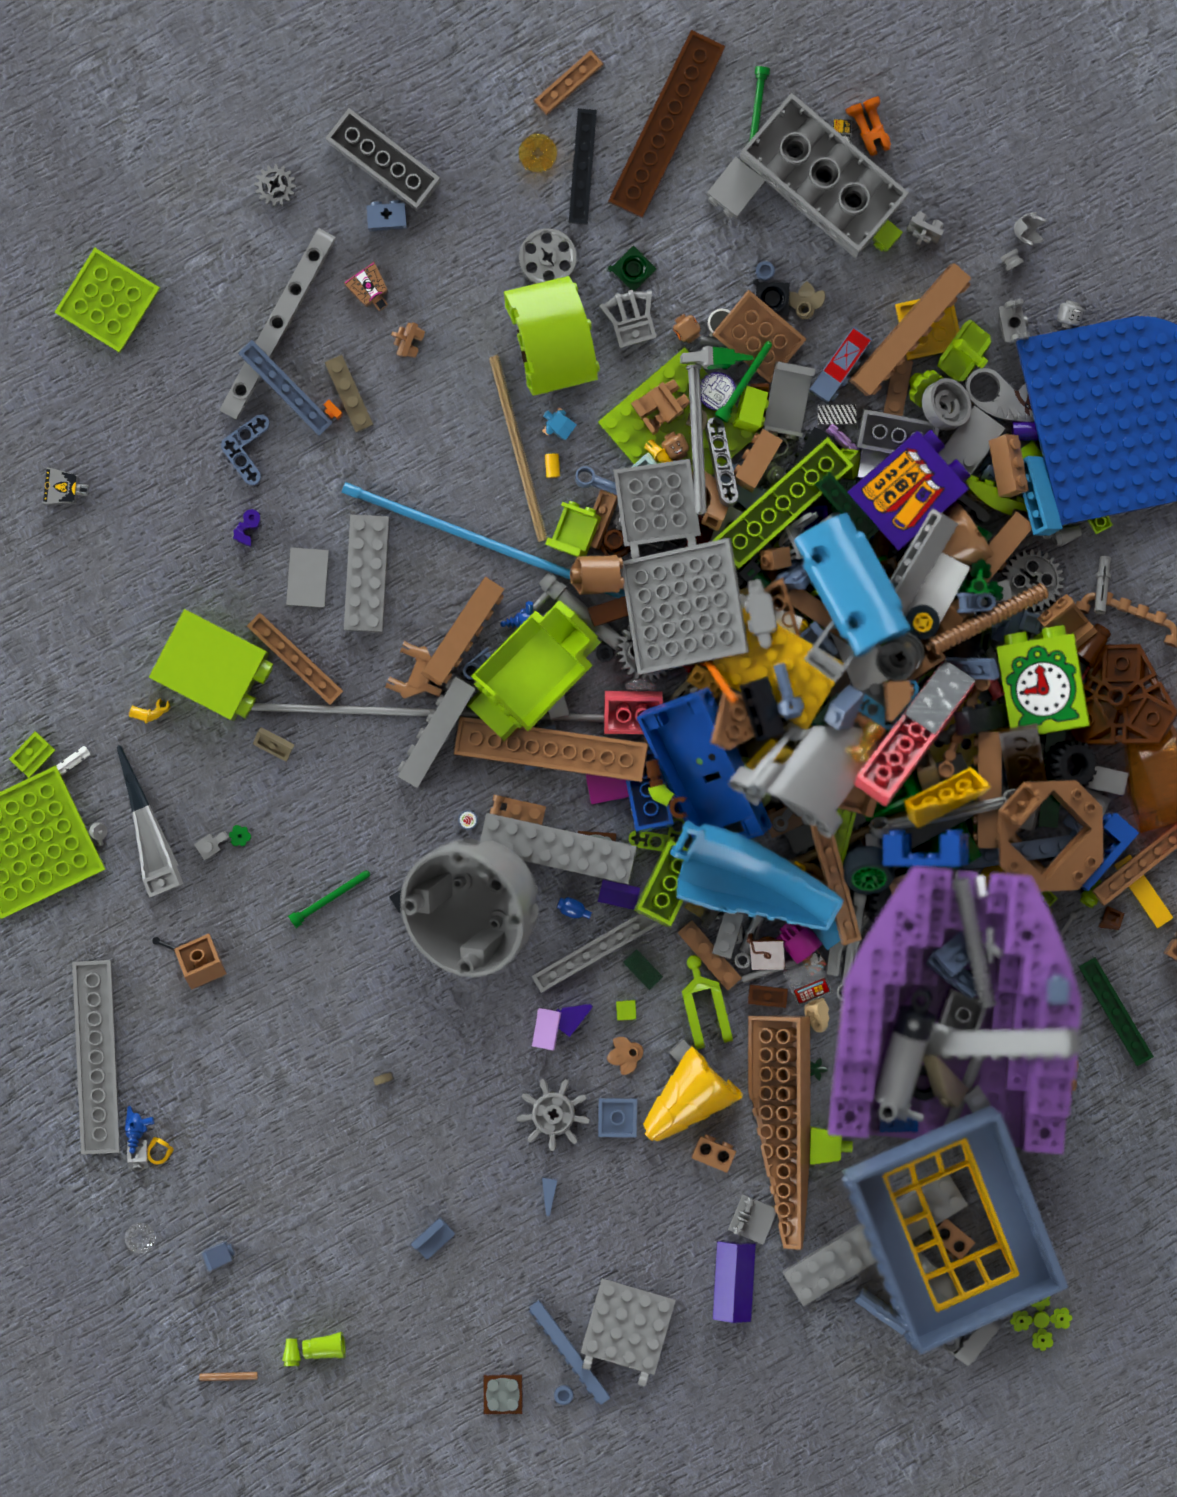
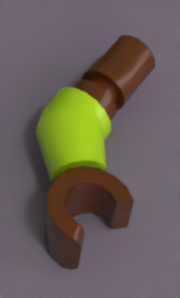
[645,759,688,818]

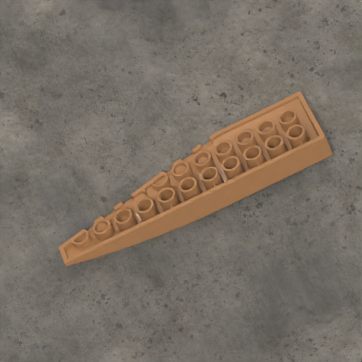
[748,1016,810,1250]

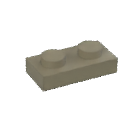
[253,727,294,762]

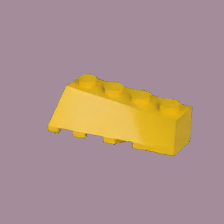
[904,767,990,828]

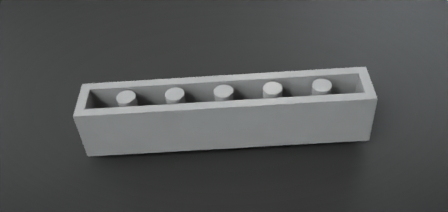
[889,508,958,616]
[397,676,476,788]

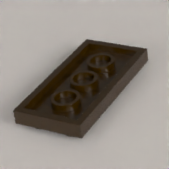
[999,724,1047,790]

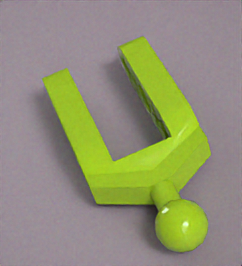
[681,955,733,1050]

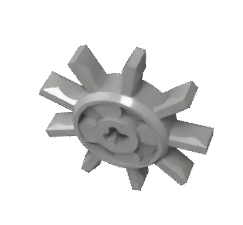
[517,1078,590,1151]

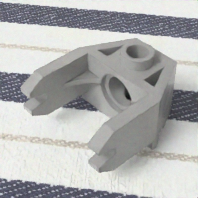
[998,299,1030,343]
[778,512,818,559]

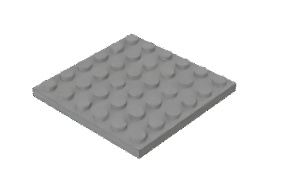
[621,538,749,675]

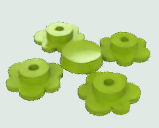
[1010,1296,1072,1351]

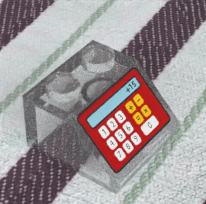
[783,957,833,1007]

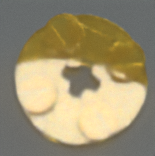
[519,134,557,173]

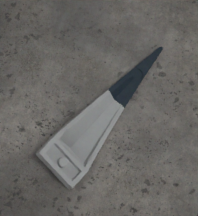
[117,745,183,898]

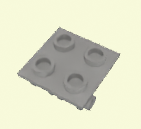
[728,1194,776,1244]

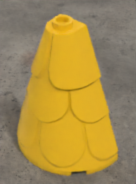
[643,1046,743,1142]

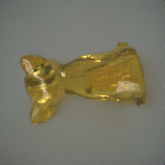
[845,722,883,763]

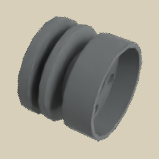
[876,633,925,681]

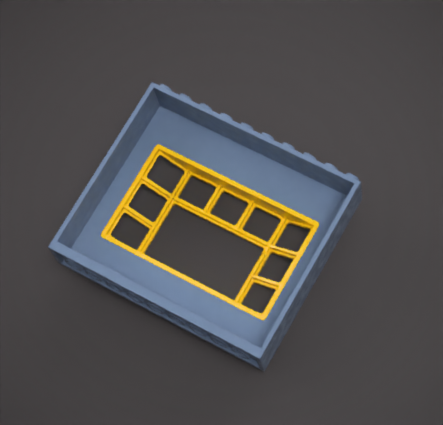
[842,1105,1068,1354]

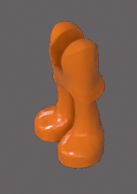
[845,96,891,157]

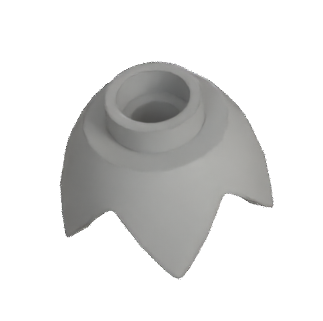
[1014,212,1046,246]

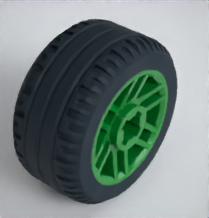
[843,846,894,894]

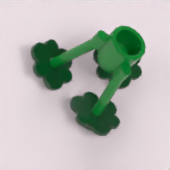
[955,559,1003,601]

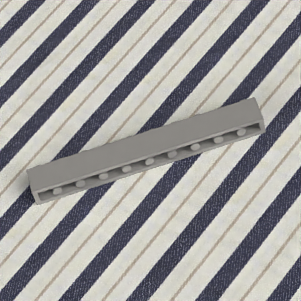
[925,1029,1080,1059]

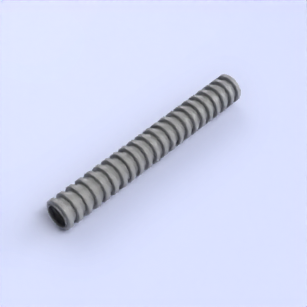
[952,878,996,1008]

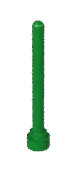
[749,66,770,141]
[714,341,772,423]
[288,870,370,929]

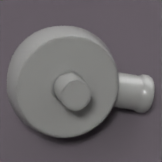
[89,822,107,846]

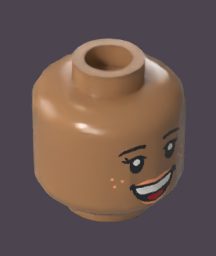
[661,431,689,461]

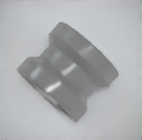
[1000,249,1024,271]

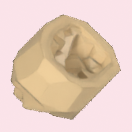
[804,998,829,1033]

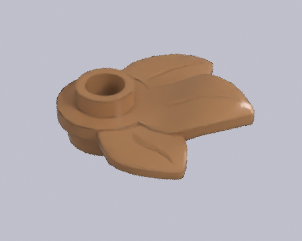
[607,1037,644,1075]

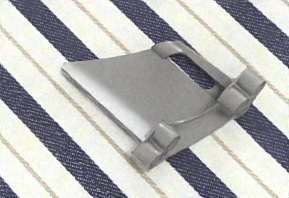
[729,726,887,838]

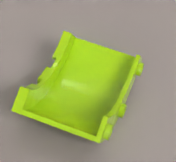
[504,276,600,396]

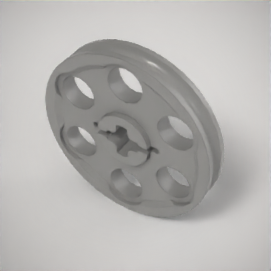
[519,228,576,284]

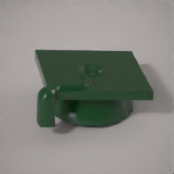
[607,245,657,291]

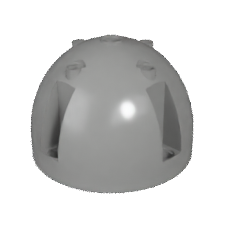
[401,838,538,977]

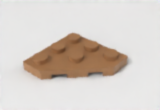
[711,691,754,750]

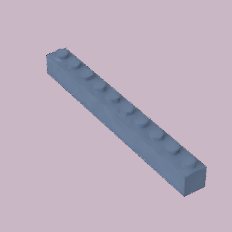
[529,1300,610,1405]

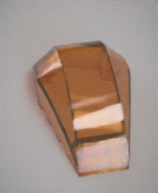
[1124,725,1177,833]

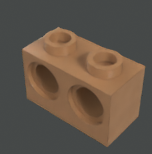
[691,1134,736,1173]
[930,1219,975,1260]

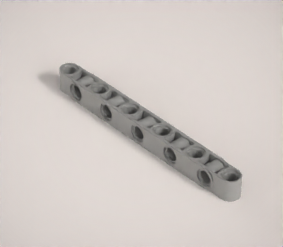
[220,228,336,420]

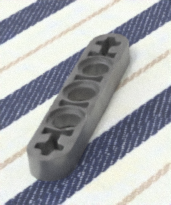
[705,417,738,507]

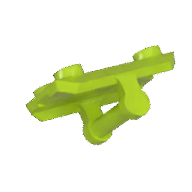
[937,320,991,382]

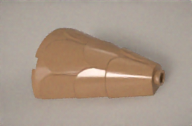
[897,501,994,566]

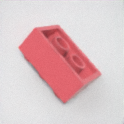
[604,691,663,734]

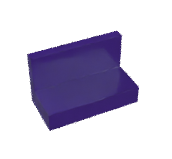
[598,879,640,910]

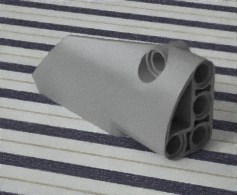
[917,1252,1002,1366]

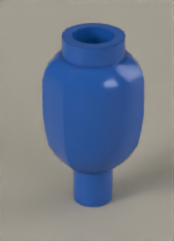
[556,897,592,919]

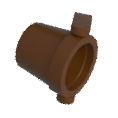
[600,529,631,558]

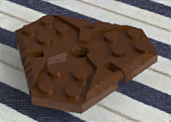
[1071,644,1177,745]

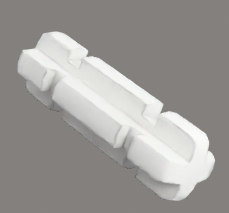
[56,746,90,775]

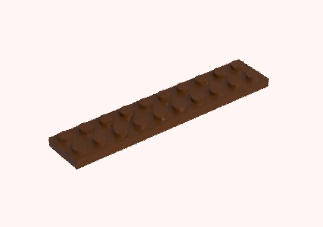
[608,30,726,218]

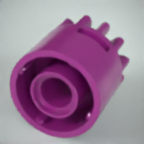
[776,923,823,964]

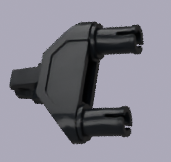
[948,611,992,659]

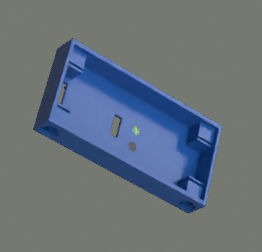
[636,687,773,839]

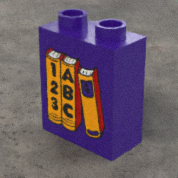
[848,430,971,550]

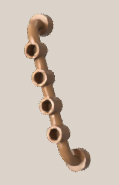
[1076,592,1177,648]
[937,679,990,779]

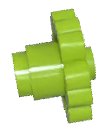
[909,370,944,408]

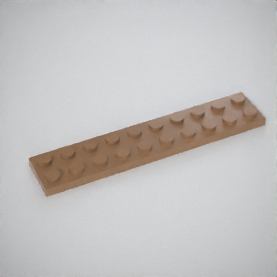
[454,717,649,782]

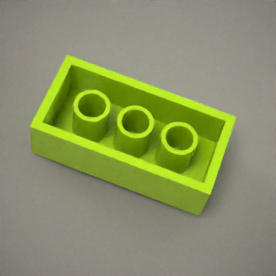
[634,840,688,927]

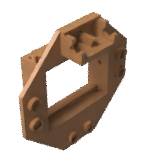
[994,780,1103,892]

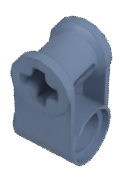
[957,593,996,613]
[463,647,491,681]

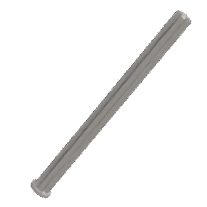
[686,364,707,515]

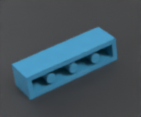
[1023,456,1063,536]

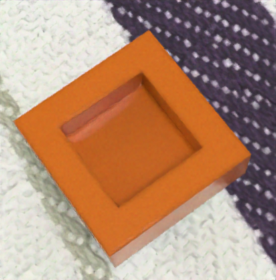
[323,399,343,420]

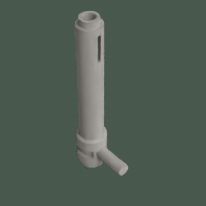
[533,573,622,651]

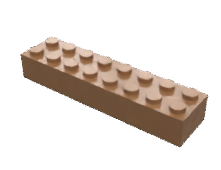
[849,263,972,396]

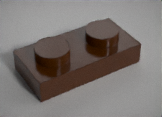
[747,984,788,1008]

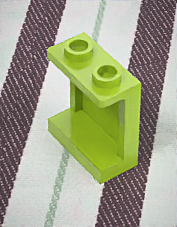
[545,501,601,557]

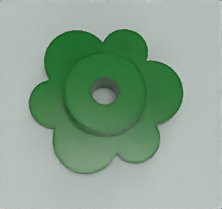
[229,825,251,846]

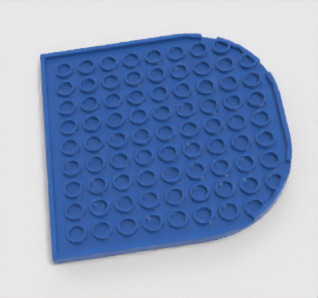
[1015,316,1177,526]

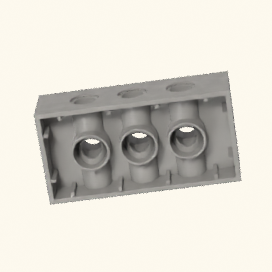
[740,93,909,258]

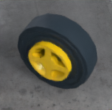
[905,605,940,639]

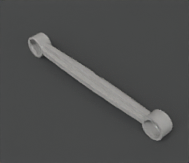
[870,789,1017,839]

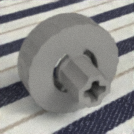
[922,378,971,431]

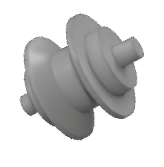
[763,462,784,484]

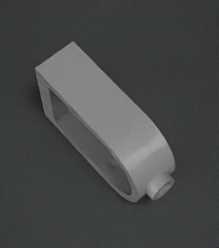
[804,620,855,682]

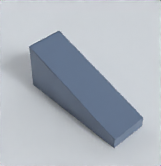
[542,1177,557,1216]

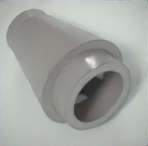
[1052,526,1082,547]

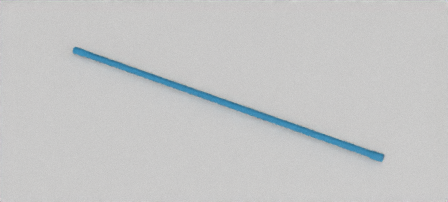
[342,482,625,598]

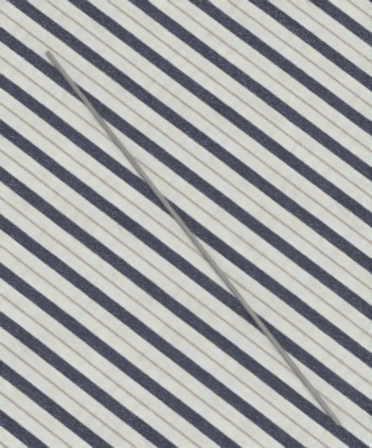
[251,703,951,729]

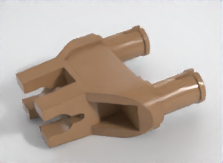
[385,641,443,699]

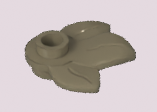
[789,281,826,319]

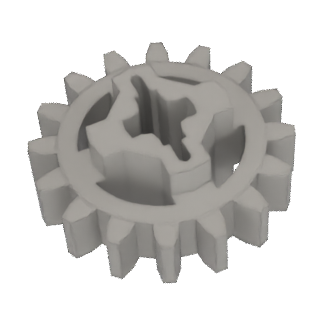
[254,164,296,207]

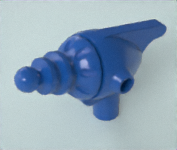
[500,601,533,628]
[125,1106,154,1154]

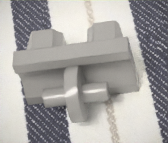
[907,211,944,245]

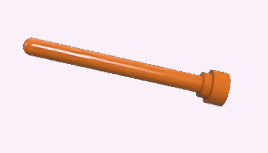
[699,660,737,703]

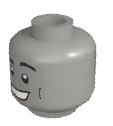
[1057,300,1084,329]

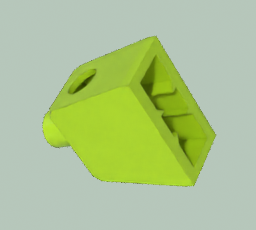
[809,1126,853,1164]

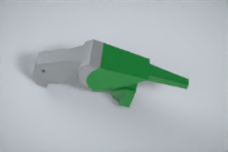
[680,346,754,370]

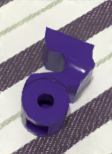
[233,509,261,548]

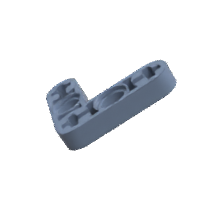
[221,415,270,486]

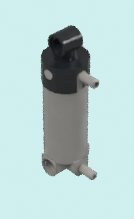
[874,987,950,1122]

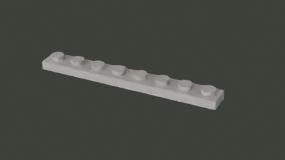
[532,913,660,993]

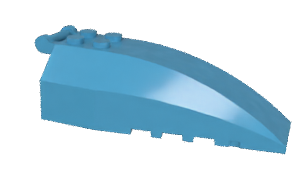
[670,821,843,931]

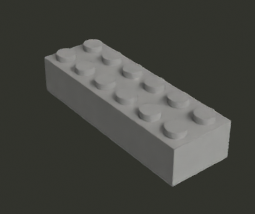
[326,108,441,212]
[344,514,390,633]

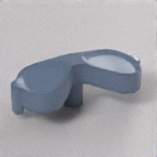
[1063,815,1079,839]

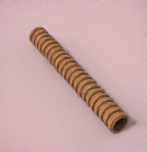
[929,583,1048,655]

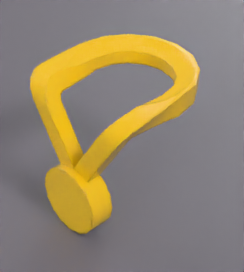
[148,1137,174,1165]

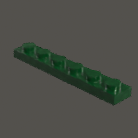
[1078,957,1154,1066]

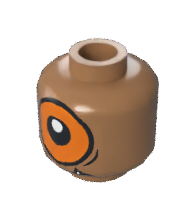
[673,314,701,343]

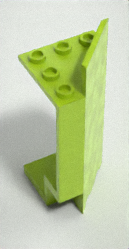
[466,600,601,741]

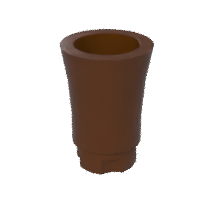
[1077,623,1111,668]

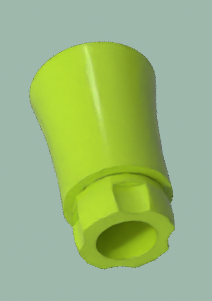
[302,1331,346,1359]

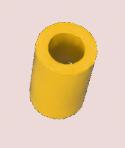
[545,453,560,478]

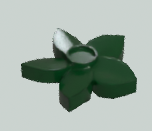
[810,1058,828,1081]

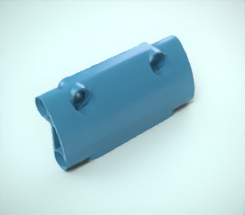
[794,513,911,657]

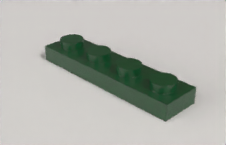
[815,472,880,541]

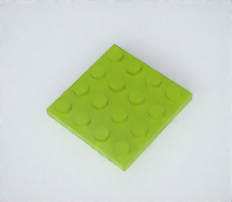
[54,248,160,353]

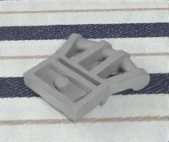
[599,290,657,348]

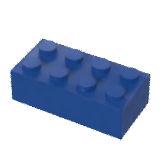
[626,750,674,833]

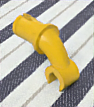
[644,440,673,463]
[129,698,170,724]

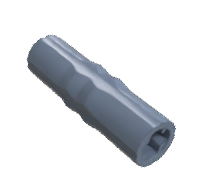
[854,1288,905,1335]

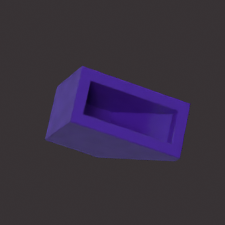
[556,1004,593,1037]

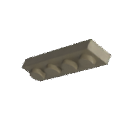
[324,355,373,433]

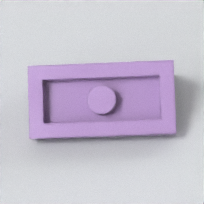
[532,1008,561,1050]

